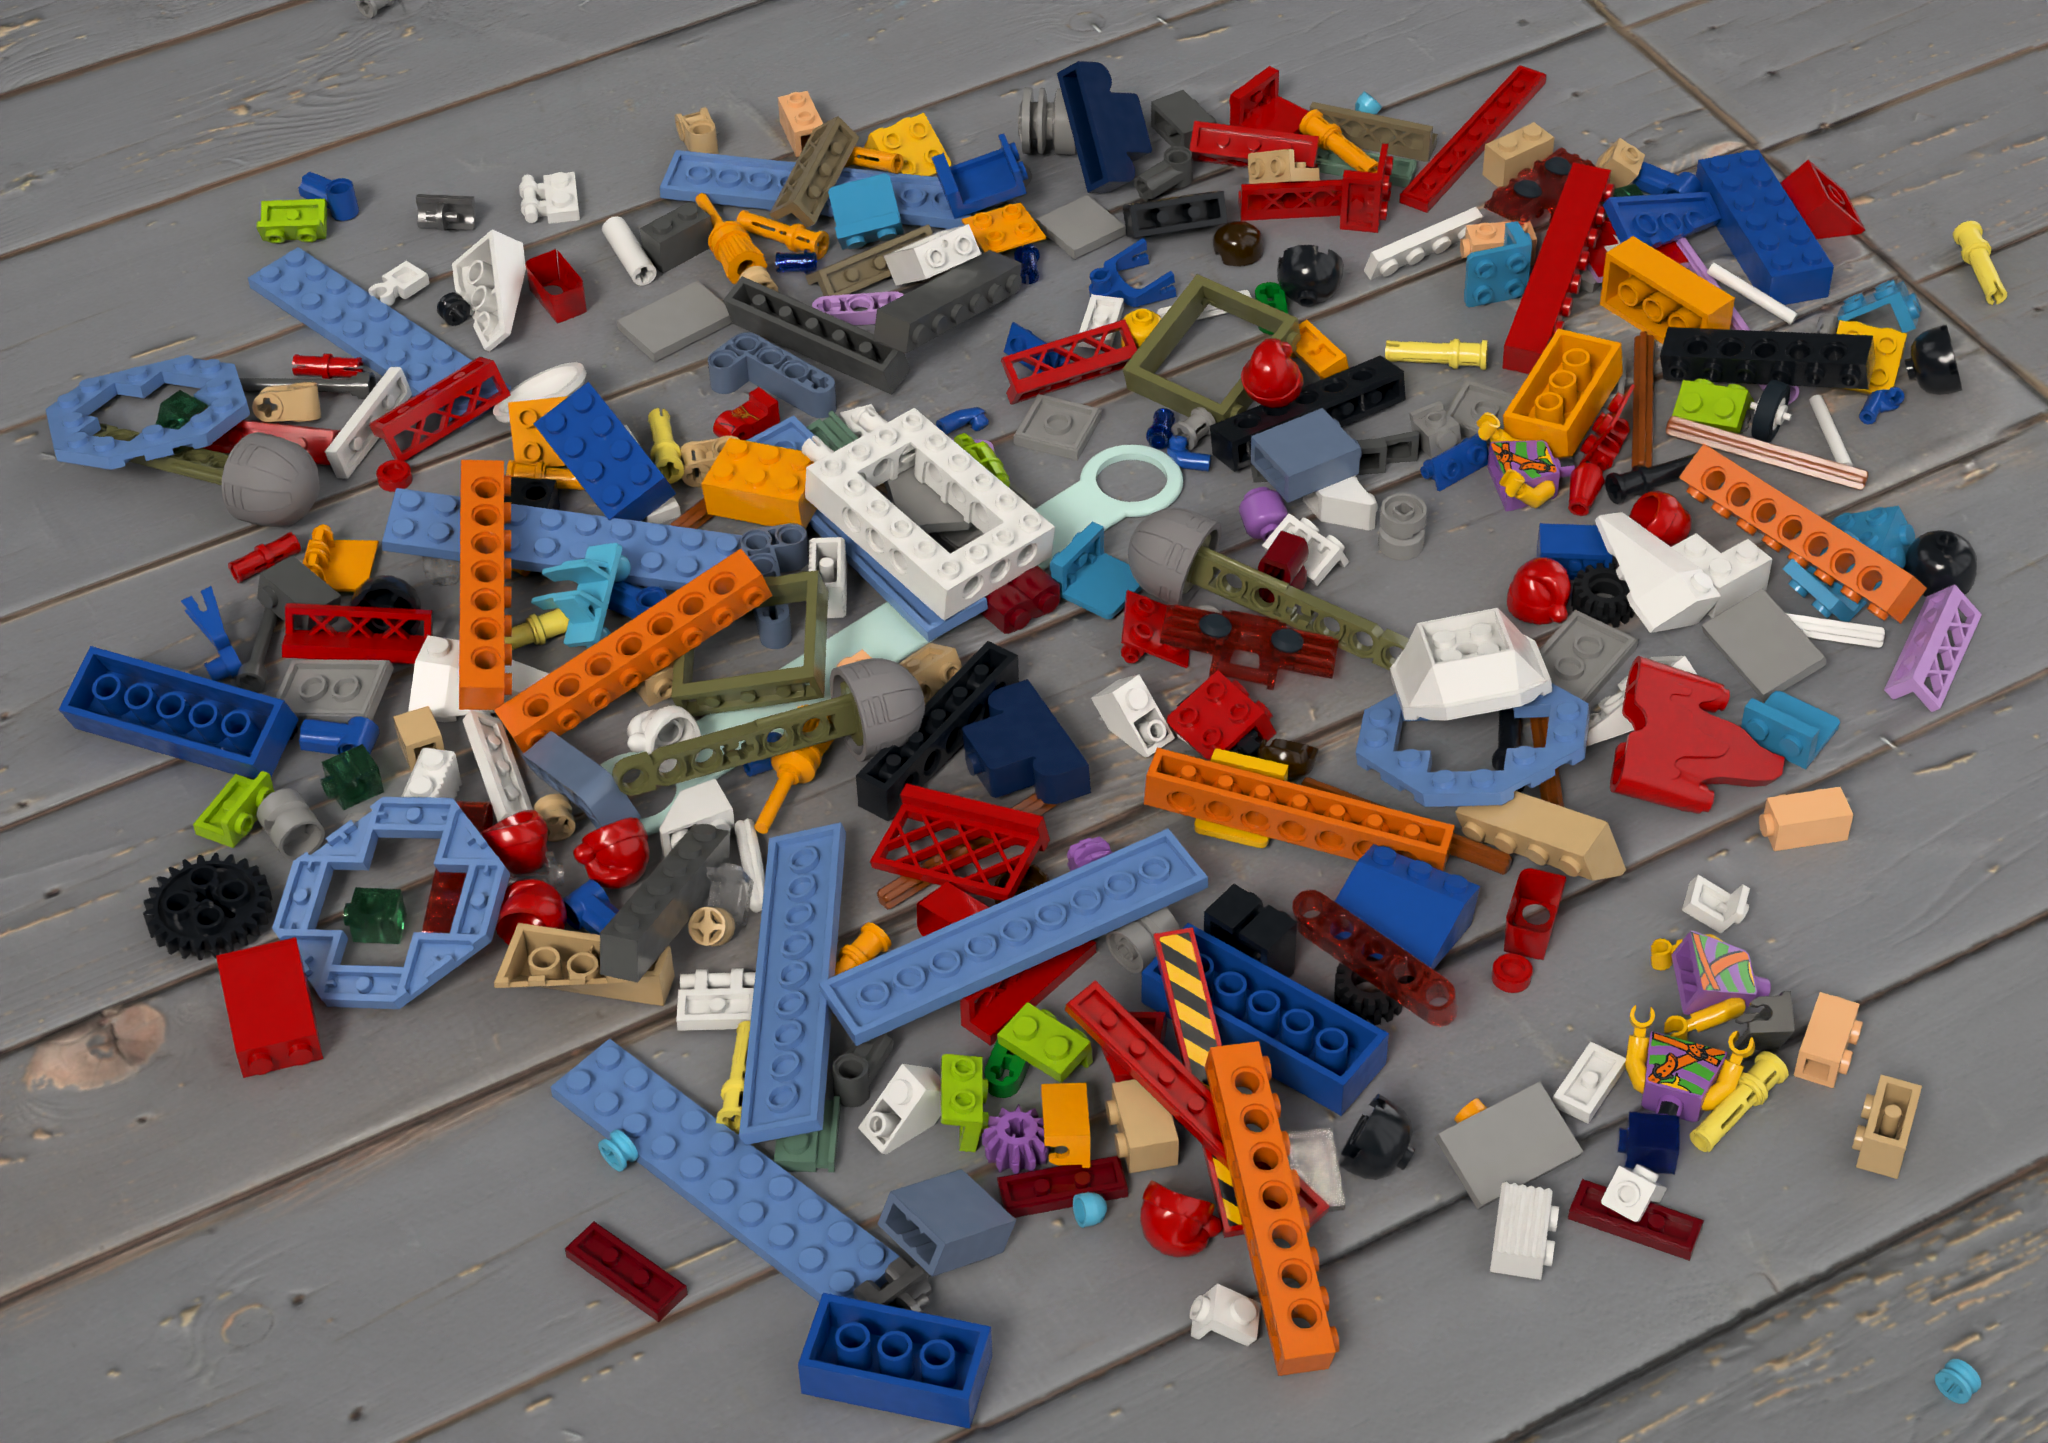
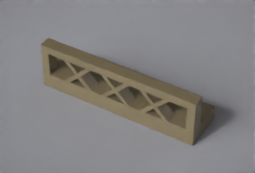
[1309,102,1438,162]
[769,116,859,227]
[805,224,933,296]

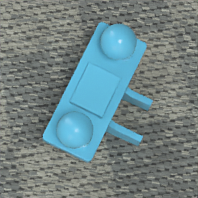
[531,543,631,649]

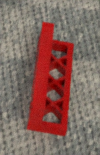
[1189,121,1320,168]
[1238,179,1343,221]
[1001,319,1137,405]
[369,357,511,461]
[203,419,341,465]
[282,603,433,664]
[960,940,1096,1046]

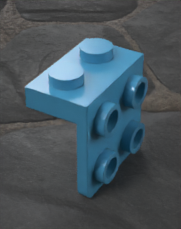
[828,173,904,250]
[1464,221,1532,308]
[1837,280,1922,333]
[1820,505,1915,569]
[1050,521,1143,619]
[1783,531,1882,622]
[1741,691,1840,769]

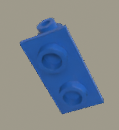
[1004,322,1070,374]
[1420,433,1489,491]

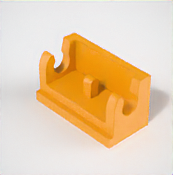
[1291,319,1349,380]
[1041,1083,1090,1168]

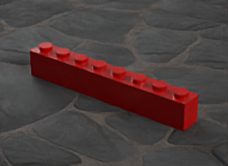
[1502,162,1615,374]

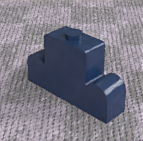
[1057,61,1152,193]
[962,679,1091,804]

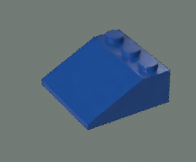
[1318,844,1480,978]

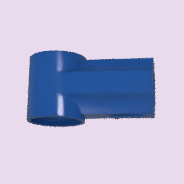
[1632,162,1702,195]
[298,172,359,221]
[608,581,667,619]
[299,716,380,766]
[563,879,619,935]

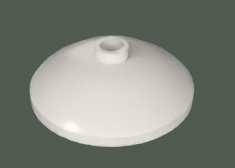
[493,362,587,424]

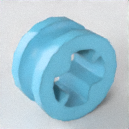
[598,1129,639,1172]
[1935,1359,1981,1404]

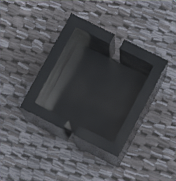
[1204,884,1297,978]

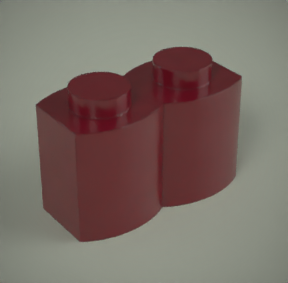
[1258,531,1309,603]
[981,565,1060,634]

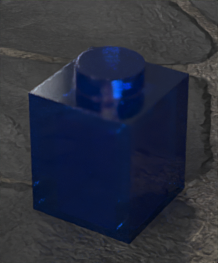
[1617,1112,1680,1175]

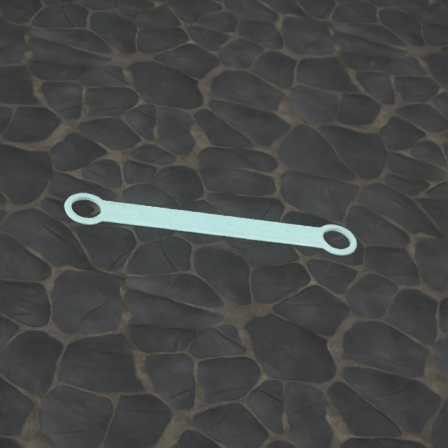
[600,444,1184,835]

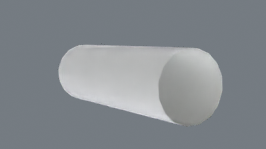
[602,216,657,286]

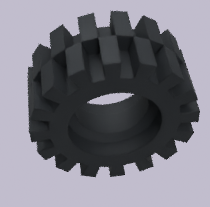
[1571,563,1635,628]
[1334,951,1408,1025]

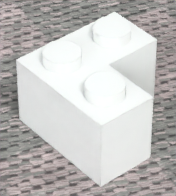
[1672,533,1772,618]

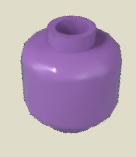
[1239,487,1288,541]

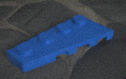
[1603,192,1722,249]

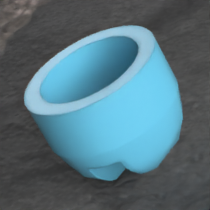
[1355,91,1382,115]
[1073,1192,1107,1228]

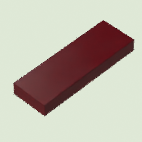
[997,1155,1128,1218]
[1568,1179,1704,1261]
[565,1221,688,1322]

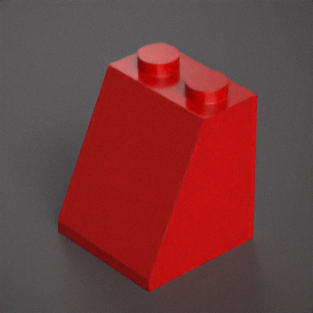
[216,937,323,1078]

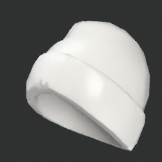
[627,705,701,773]

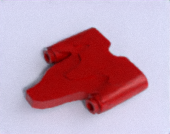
[1610,656,1785,814]

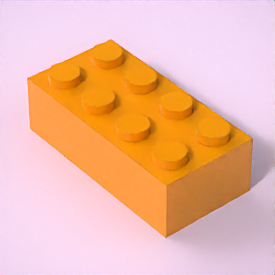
[1600,236,1735,344]
[1503,328,1623,458]

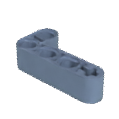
[708,332,837,418]
[740,523,809,649]
[522,731,641,829]

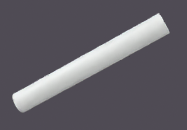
[1707,263,1798,325]
[1809,395,1853,467]

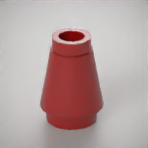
[1568,463,1605,516]

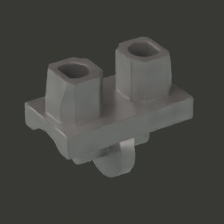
[416,194,476,231]
[854,1256,932,1313]

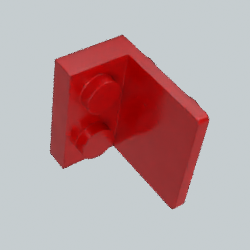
[1340,143,1394,233]

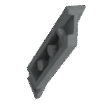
[1251,431,1419,483]

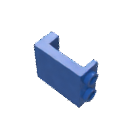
[932,133,1028,219]

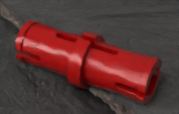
[292,353,363,379]
[228,532,301,583]

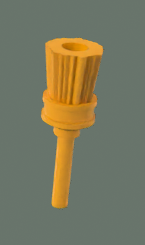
[695,193,767,284]
[754,704,835,834]

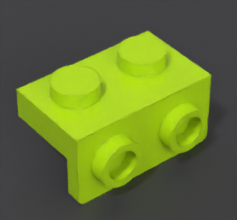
[256,199,327,243]
[1672,379,1754,433]
[193,771,275,848]
[997,1002,1093,1083]
[941,1054,989,1152]

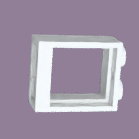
[884,224,981,286]

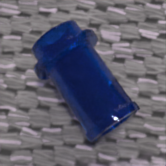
[1014,243,1040,284]
[775,249,817,275]
[1146,408,1175,450]

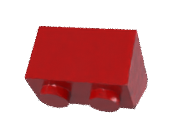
[1780,160,1865,239]

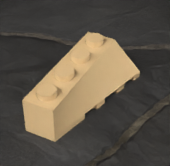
[1455,791,1626,881]
[494,923,675,1006]

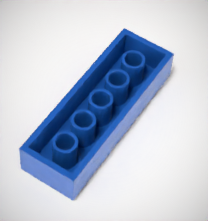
[1696,150,1834,305]
[59,646,299,780]
[1141,923,1389,1116]

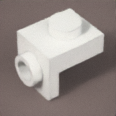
[1682,875,1750,934]
[1601,1164,1667,1222]
[1190,1283,1261,1347]

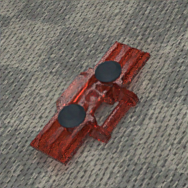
[1484,147,1595,225]
[1159,604,1339,691]

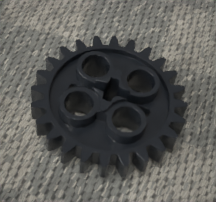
[143,853,273,960]

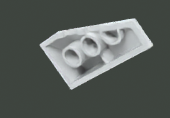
[408,635,549,722]

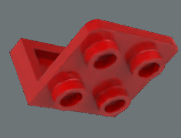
[1229,66,1309,134]
[1167,670,1277,761]

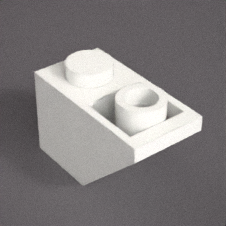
[1303,475,1378,531]
[1091,674,1175,758]
[659,779,735,858]
[858,1064,941,1154]

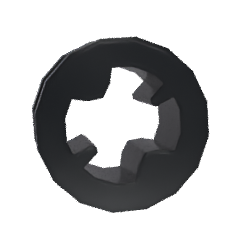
[437,292,471,326]

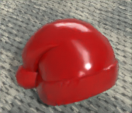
[1241,338,1303,408]
[1629,491,1692,547]
[1507,557,1571,625]
[480,810,549,876]
[573,817,650,889]
[495,879,567,945]
[1140,1180,1222,1258]

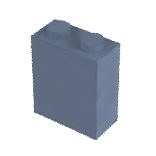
[1251,408,1362,503]
[878,1169,1016,1277]

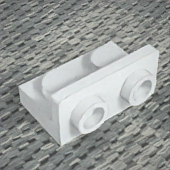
[1262,514,1349,586]

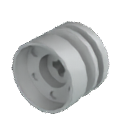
[1018,87,1077,155]

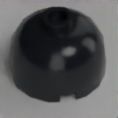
[1277,245,1344,307]
[1905,324,1962,395]
[1903,530,1977,597]
[349,575,421,635]
[1337,1094,1415,1180]

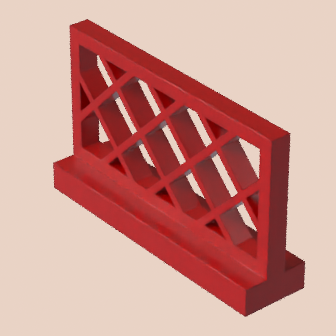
[870,783,1050,901]

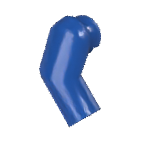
[936,407,989,435]

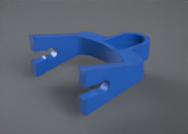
[1089,238,1177,307]
[181,586,242,682]

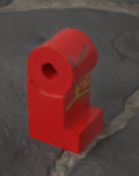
[713,387,780,441]

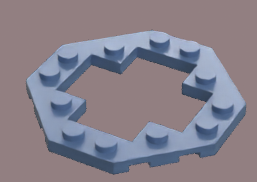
[45,355,250,470]
[1356,683,1590,807]
[272,797,510,1009]

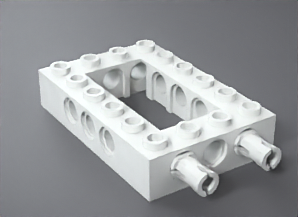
[802,406,1055,621]

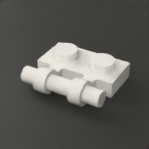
[519,172,580,224]
[676,968,755,1031]

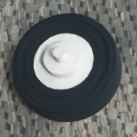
[1750,380,1792,443]

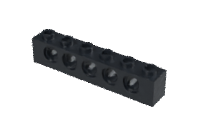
[1660,327,1875,389]
[1210,355,1406,472]
[856,641,1019,822]

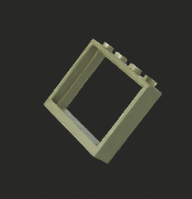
[1123,274,1301,425]
[671,570,828,717]

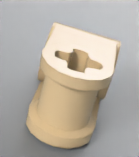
[675,107,719,154]
[252,382,321,422]
[680,436,739,487]

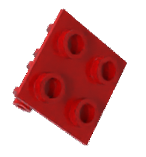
[1579,384,1635,471]
[1121,590,1191,669]

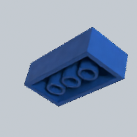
[533,381,676,521]
[798,1293,993,1429]

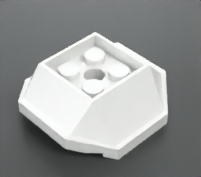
[1390,608,1552,720]

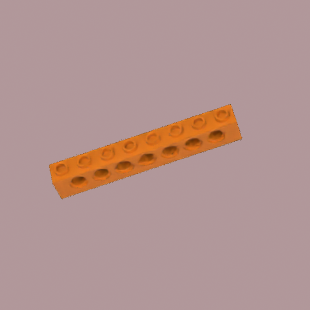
[1679,444,1927,624]
[459,460,512,710]
[494,549,773,753]
[1144,747,1455,872]
[1204,1041,1339,1376]

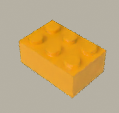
[701,438,817,529]

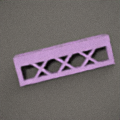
[1884,584,1982,712]

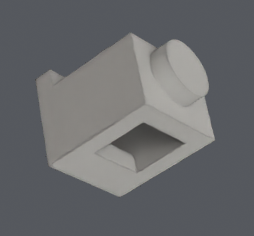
[1409,401,1462,459]

